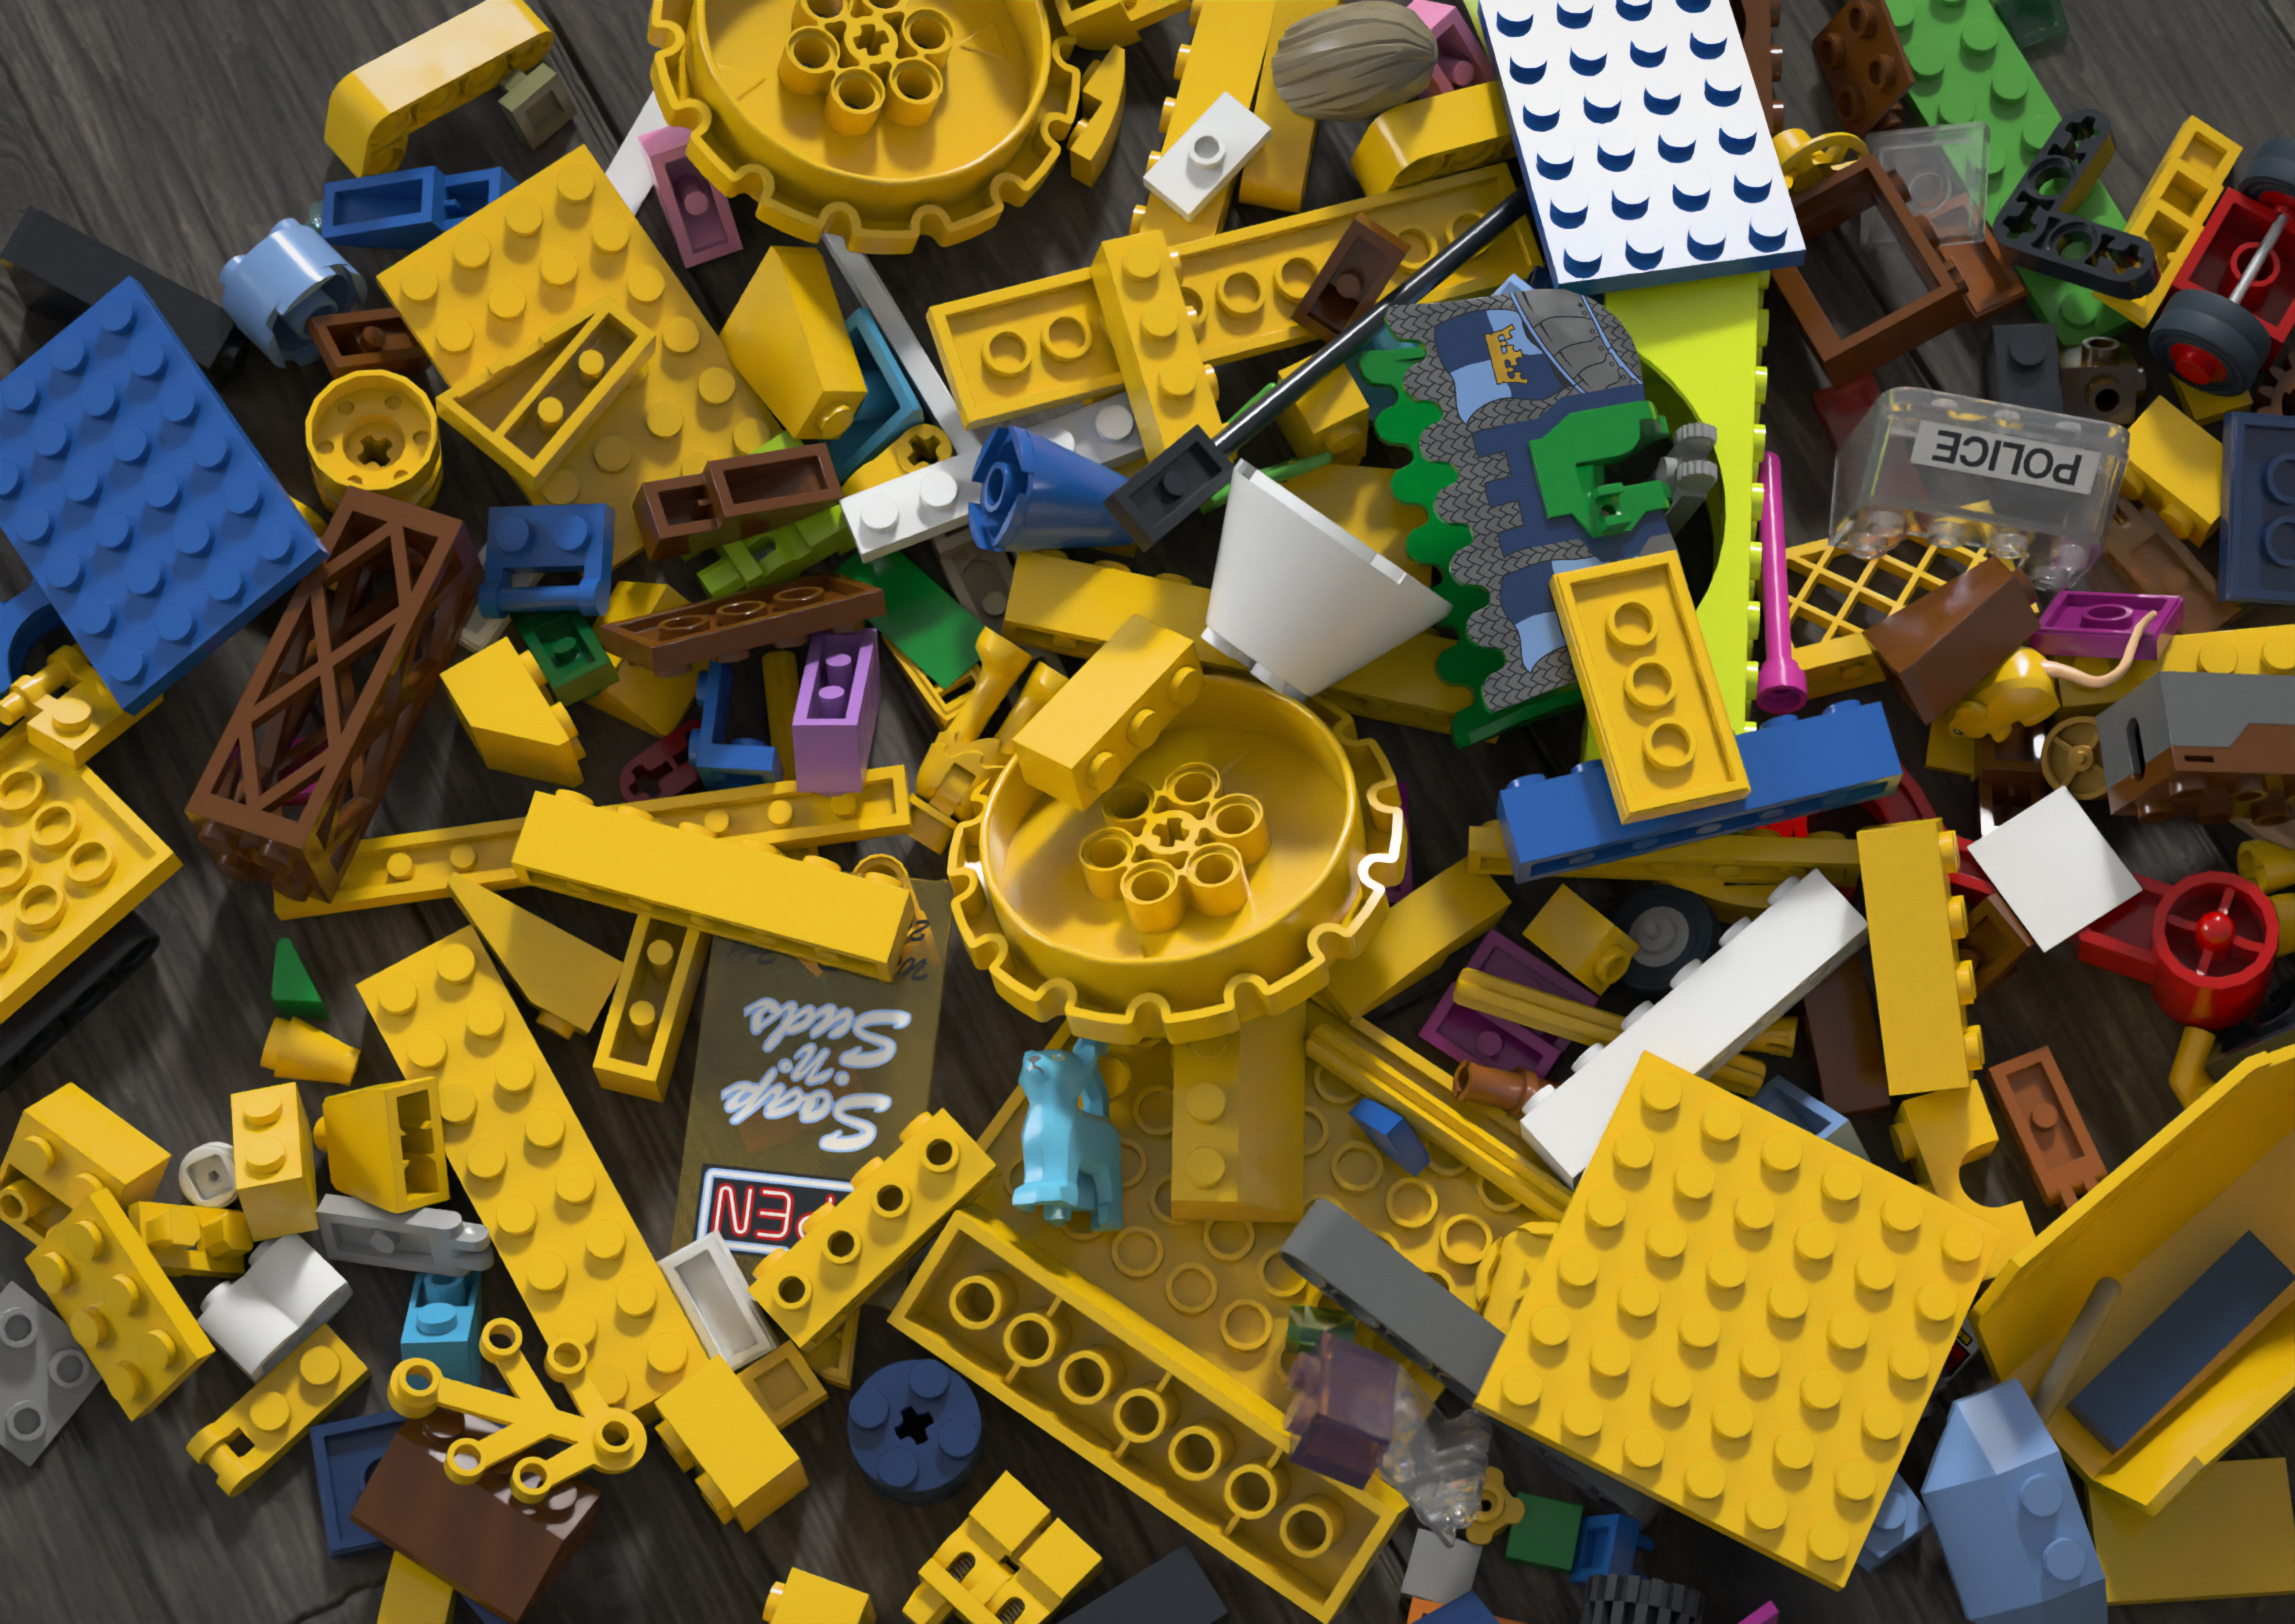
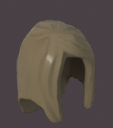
[1271,1,1439,122]

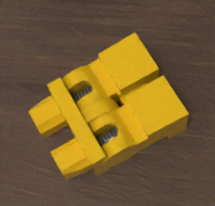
[902,1470,1104,1624]

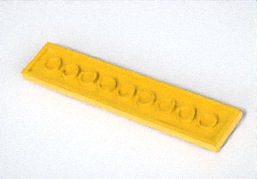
[926,162,1544,431]

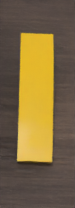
[2091,115,2243,329]

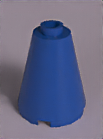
[968,425,1135,552]

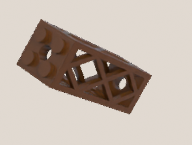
[184,485,485,904]

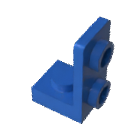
[688,659,785,790]

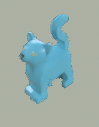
[1012,1037,1123,1232]

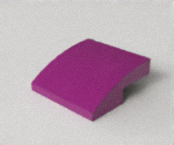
[1418,928,1601,1079]

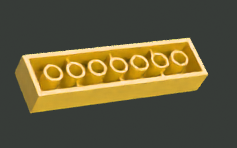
[356,924,709,1445]
[886,1204,1413,1624]

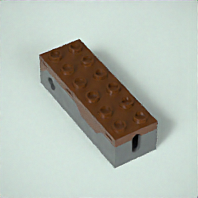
[2096,671,2295,827]

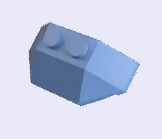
[1920,1378,2108,1624]

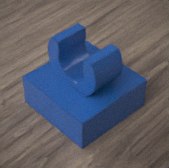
[1569,1513,1654,1588]

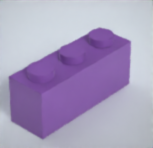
[792,628,881,797]

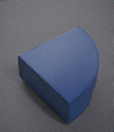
[1349,1097,1431,1177]

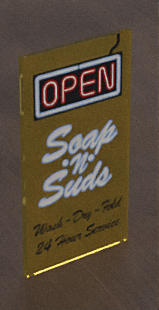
[666,871,956,1311]

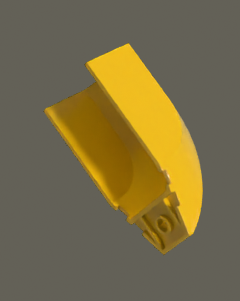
[1967,1044,2295,1517]

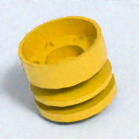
[305,369,444,515]

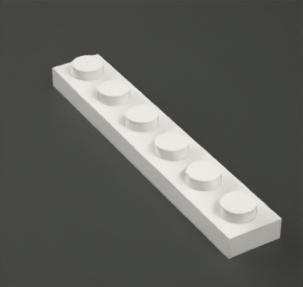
[839,391,1146,564]

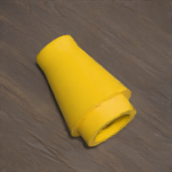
[260,1016,362,1087]

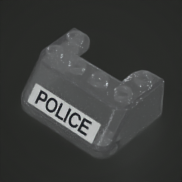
[1828,387,2130,592]

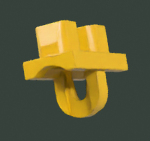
[128,1201,253,1279]

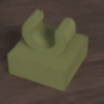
[497,63,578,151]

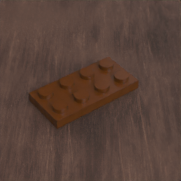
[599,570,887,678]

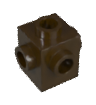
[2057,337,2146,432]

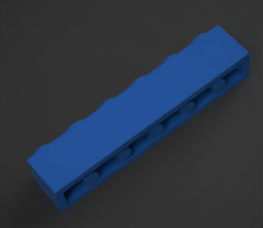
[1496,700,1903,884]

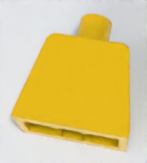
[313,1076,450,1213]

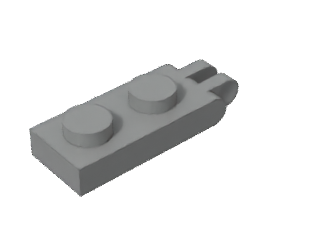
[316,1194,495,1277]

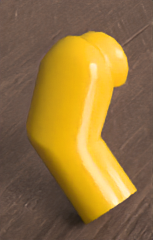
[2169,1027,2216,1110]

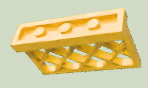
[1755,499,2039,700]

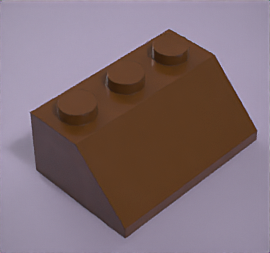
[349,1406,602,1624]

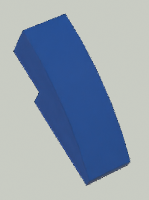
[321,166,520,250]

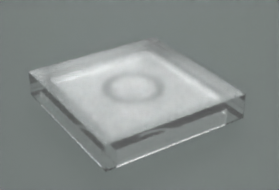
[1859,120,1991,254]

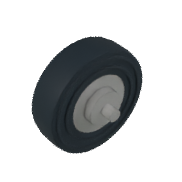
[1610,884,1723,1001]

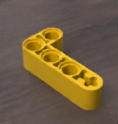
[324,0,555,178]
[1239,0,1345,213]
[1349,80,1517,197]

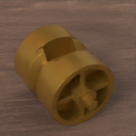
[2041,716,2109,800]

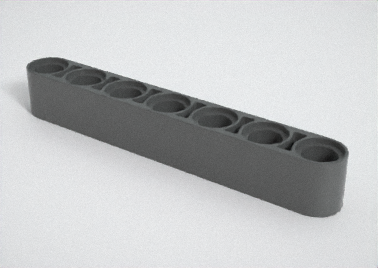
[1278,1198,1664,1532]

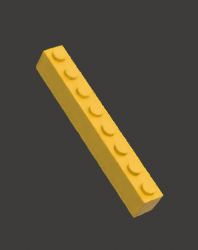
[1001,549,1500,744]

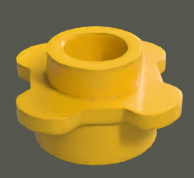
[1445,1466,1525,1546]

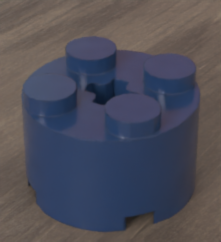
[847,1359,984,1507]

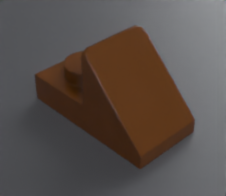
[1290,212,1411,343]
[306,307,432,380]
[1957,892,2037,1011]

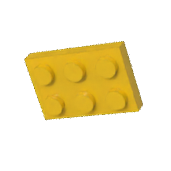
[24,1187,216,1422]

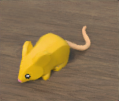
[1946,611,2157,743]

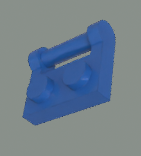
[478,503,615,619]

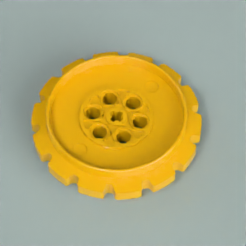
[647,0,1081,255]
[947,671,1408,1045]

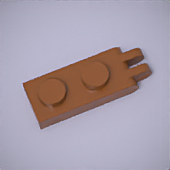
[1984,1045,2108,1214]

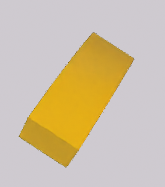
[1320,857,1512,1025]

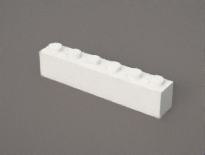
[1520,868,1869,1192]

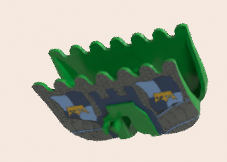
[1356,289,1681,750]

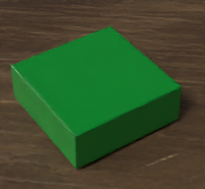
[1504,1492,1584,1575]

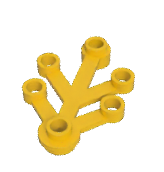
[387,1318,647,1504]

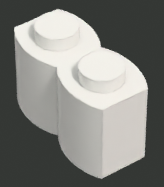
[197,1234,353,1384]

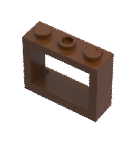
[1769,152,1969,391]

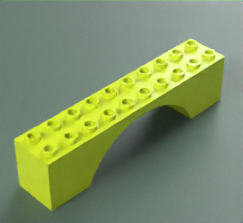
[1580,270,1770,835]

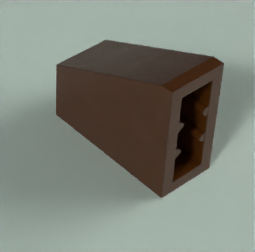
[1861,555,2041,725]

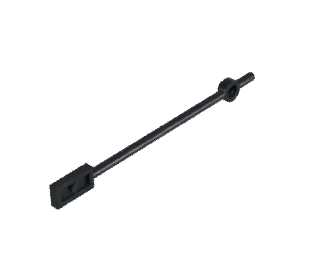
[1102,179,1532,553]

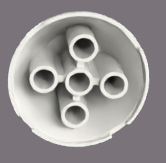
[1200,458,1454,704]

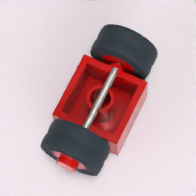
[2148,137,2295,397]

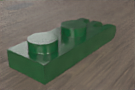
[509,585,620,708]

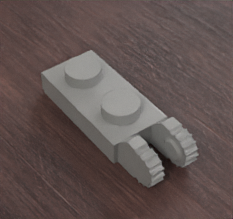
[1642,422,1717,538]

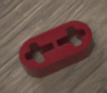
[619,719,728,803]

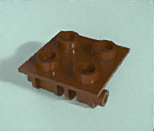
[1812,0,1916,139]

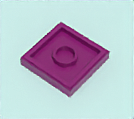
[2029,590,2184,661]

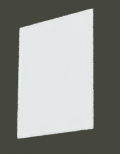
[1967,785,2143,953]

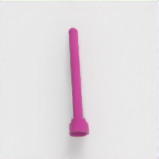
[1756,451,1807,714]

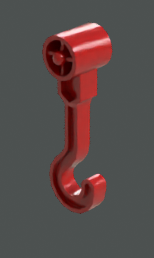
[1755,763,2280,1031]

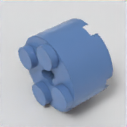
[219,218,367,368]

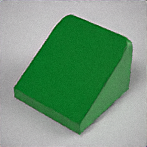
[271,938,330,1020]

